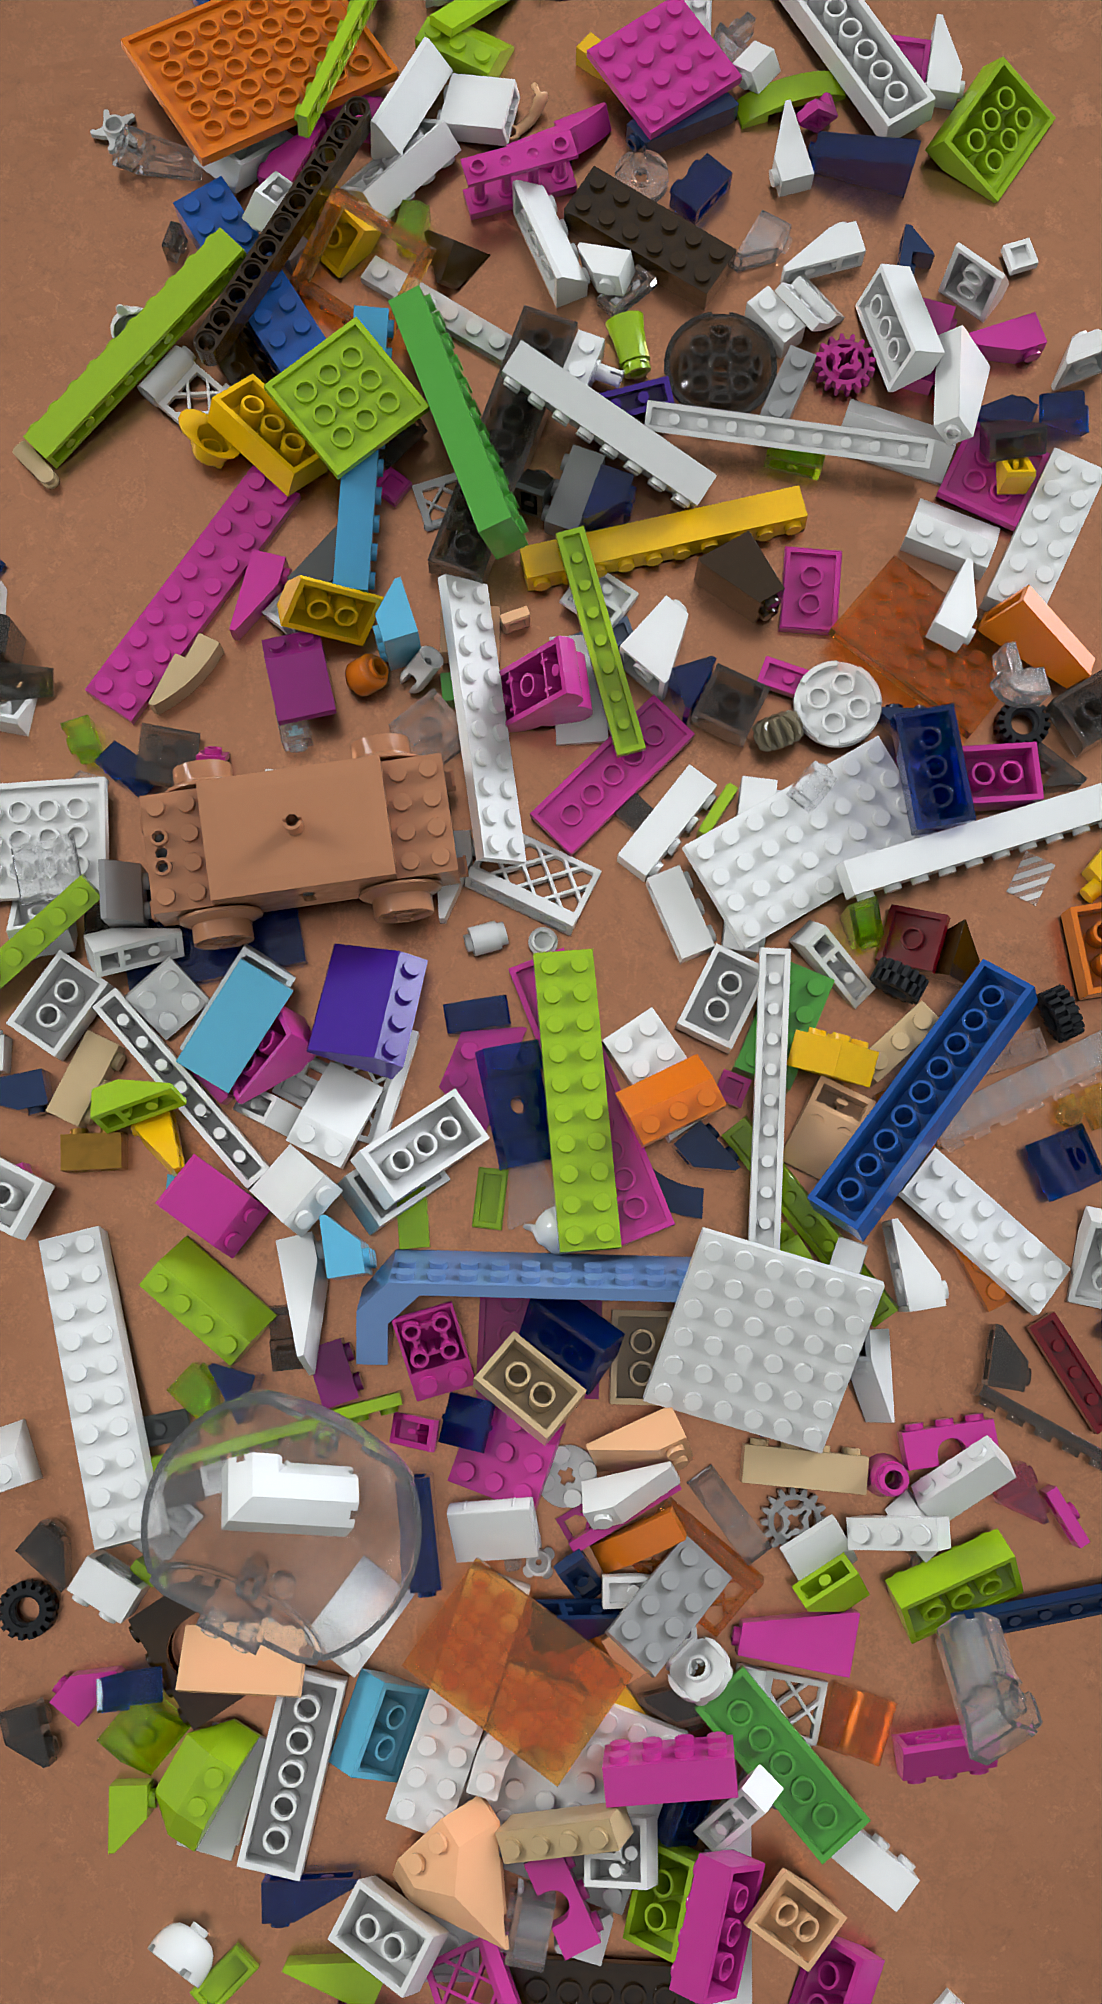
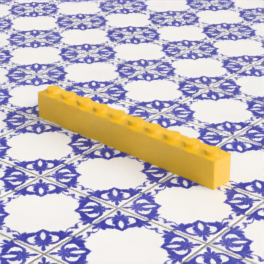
[519,485,808,591]

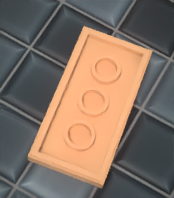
[175,1624,310,1698]

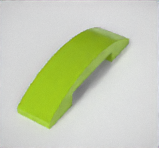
[736,71,846,129]

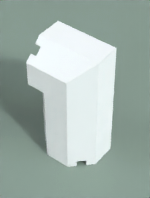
[221,1452,359,1537]

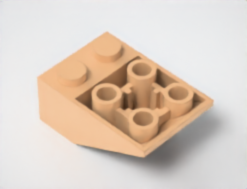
[783,1075,876,1180]

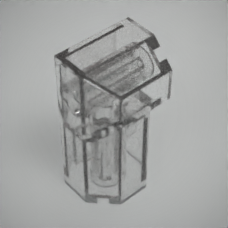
[936,1612,1043,1765]

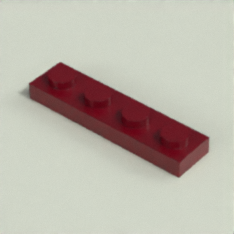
[1026,1311,1102,1434]

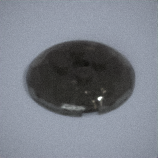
[664,312,777,413]

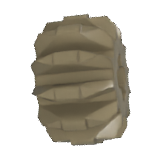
[752,710,804,752]

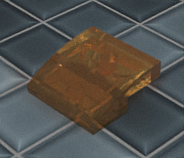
[817,1682,898,1767]

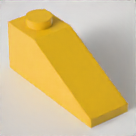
[130,1109,185,1177]

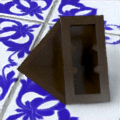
[424,230,491,290]
[919,919,980,987]

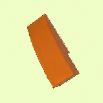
[590,1506,687,1574]

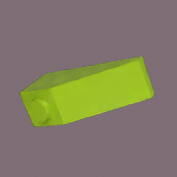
[90,1079,187,1134]
[282,1953,383,2004]

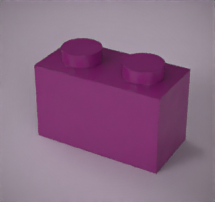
[313,1338,365,1410]

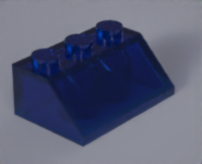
[519,1298,625,1395]

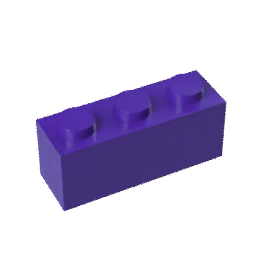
[599,376,675,418]

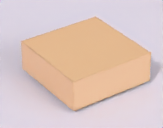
[500,605,530,634]

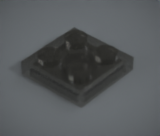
[134,723,201,788]

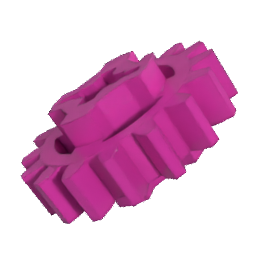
[813,333,876,397]

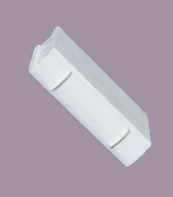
[447,1497,542,1563]

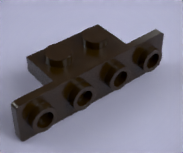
[207,304,277,385]

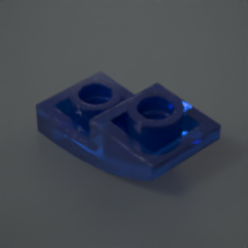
[94,740,162,798]
[443,995,511,1034]
[96,1666,163,1713]

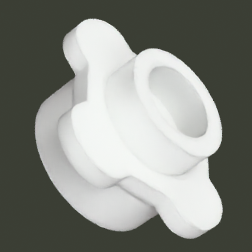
[523,1547,555,1579]

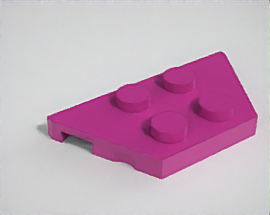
[439,1027,527,1132]

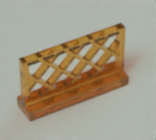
[632,1496,764,1637]

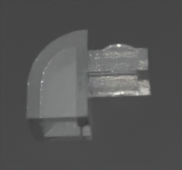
[713,12,756,63]
[989,642,1052,708]

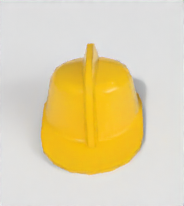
[178,409,240,469]

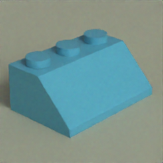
[372,577,421,671]
[319,1215,377,1280]
[328,1668,429,1783]

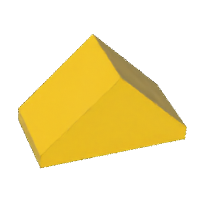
[995,451,1037,495]

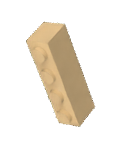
[739,1438,869,1495]
[495,1803,634,1864]

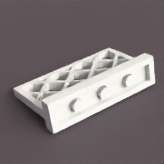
[465,834,602,936]
[334,1030,420,1144]

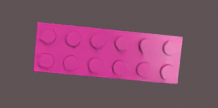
[530,694,695,856]

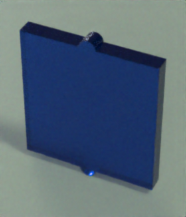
[438,1392,496,1453]

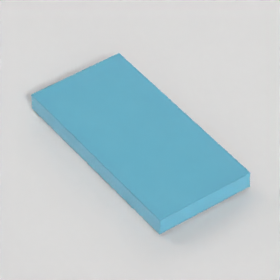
[176,958,293,1093]

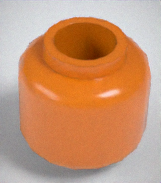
[345,653,389,696]

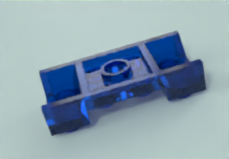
[475,1039,551,1170]

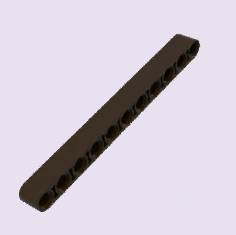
[193,96,372,366]

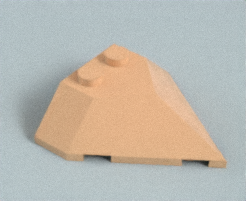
[392,1796,509,1950]

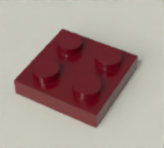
[875,904,951,974]

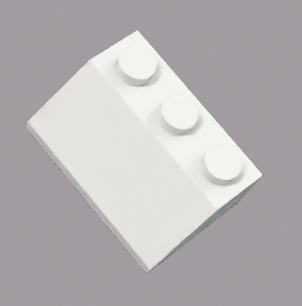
[900,498,1000,581]

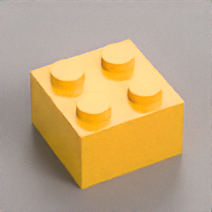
[787,1027,879,1088]

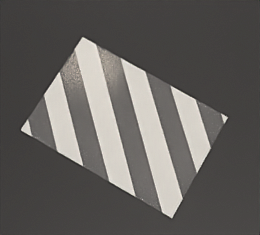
[1006,851,1055,906]

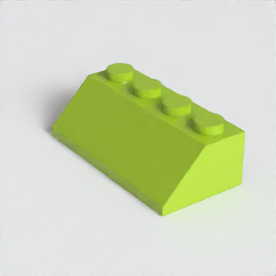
[139,1236,278,1366]
[885,1528,1024,1644]

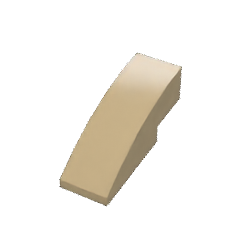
[148,633,224,715]

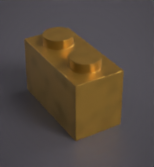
[60,1128,128,1173]

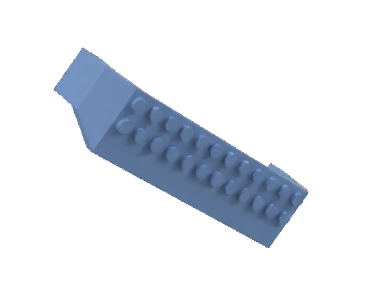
[356,1249,692,1365]

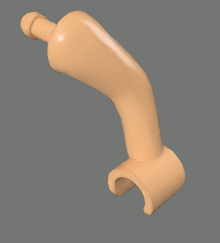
[508,82,548,144]

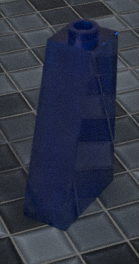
[807,131,921,198]
[398,1472,443,1598]

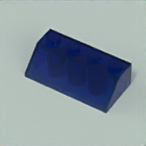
[890,703,976,836]

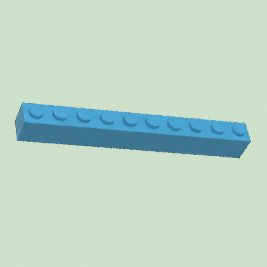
[333,305,394,593]

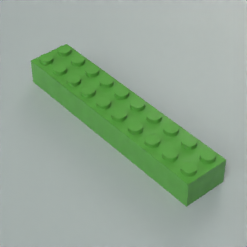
[388,285,529,560]

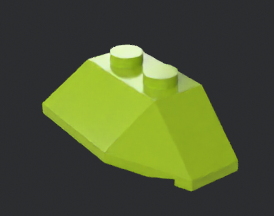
[154,1718,261,1852]

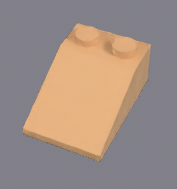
[585,1407,694,1472]
[743,1868,847,1972]

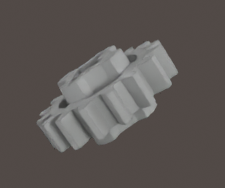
[760,1487,826,1548]

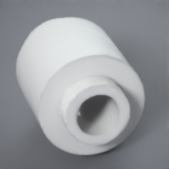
[463,920,509,956]

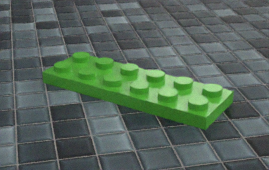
[694,1665,871,1865]

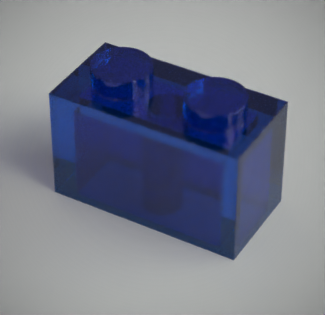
[669,153,733,225]

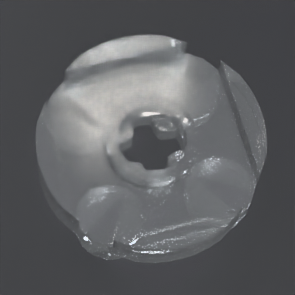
[614,149,669,202]

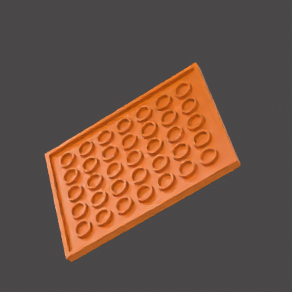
[120,0,399,167]

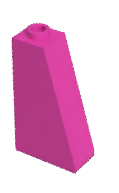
[731,1608,860,1678]

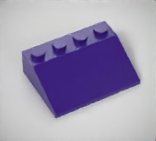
[306,943,428,1079]

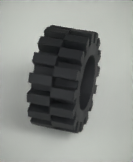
[993,696,1051,746]
[869,957,929,1005]
[1037,984,1085,1043]
[0,1579,59,1641]

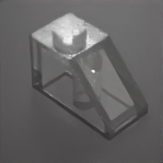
[733,210,793,272]

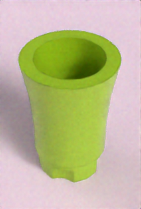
[605,310,651,379]

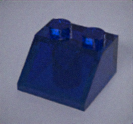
[582,464,637,532]
[1025,1122,1102,1202]

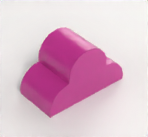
[499,636,593,733]

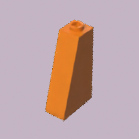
[978,585,1095,689]

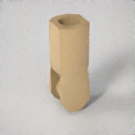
[12,440,59,489]

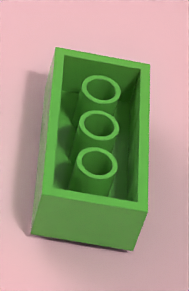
[731,962,835,1094]

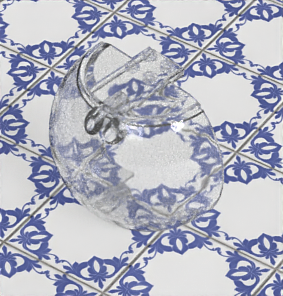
[141,1389,422,1665]

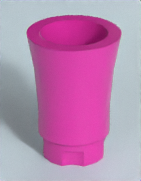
[867,1453,909,1497]

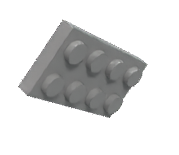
[605,1535,732,1677]

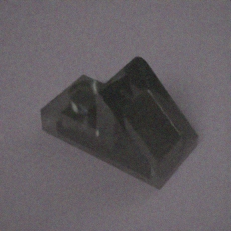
[1037,742,1087,794]

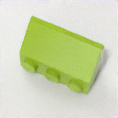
[415,16,515,78]

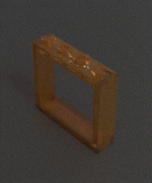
[290,187,437,343]

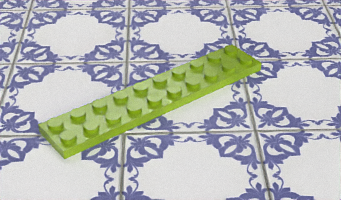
[533,949,622,1254]

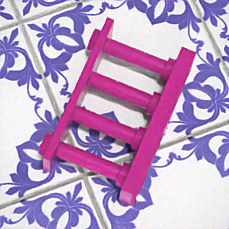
[460,129,578,220]

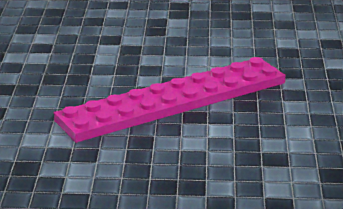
[85,465,301,725]
[508,947,675,1246]

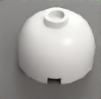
[147,1921,214,1989]

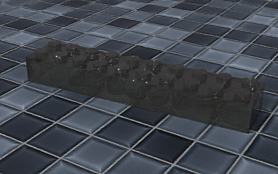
[427,305,578,584]

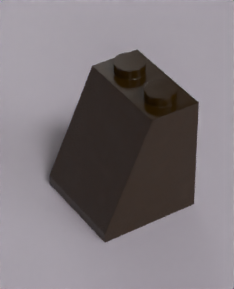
[694,531,785,623]

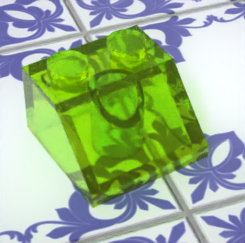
[96,1682,191,1776]

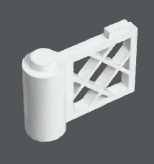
[137,345,230,424]
[736,1663,828,1747]

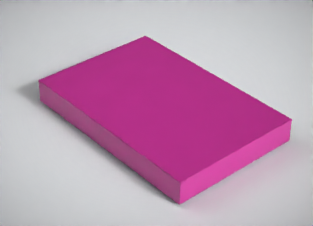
[778,546,842,636]

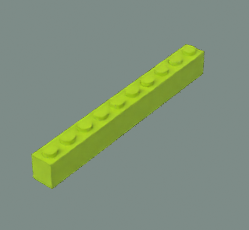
[23,227,247,469]

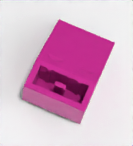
[392,1301,475,1402]

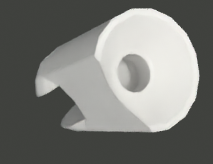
[400,645,444,694]

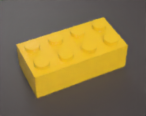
[207,374,328,497]

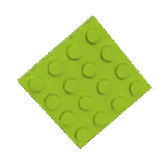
[264,317,430,480]

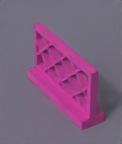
[427,1937,522,2004]

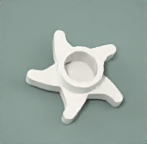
[90,109,138,154]

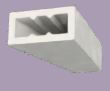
[934,325,991,446]

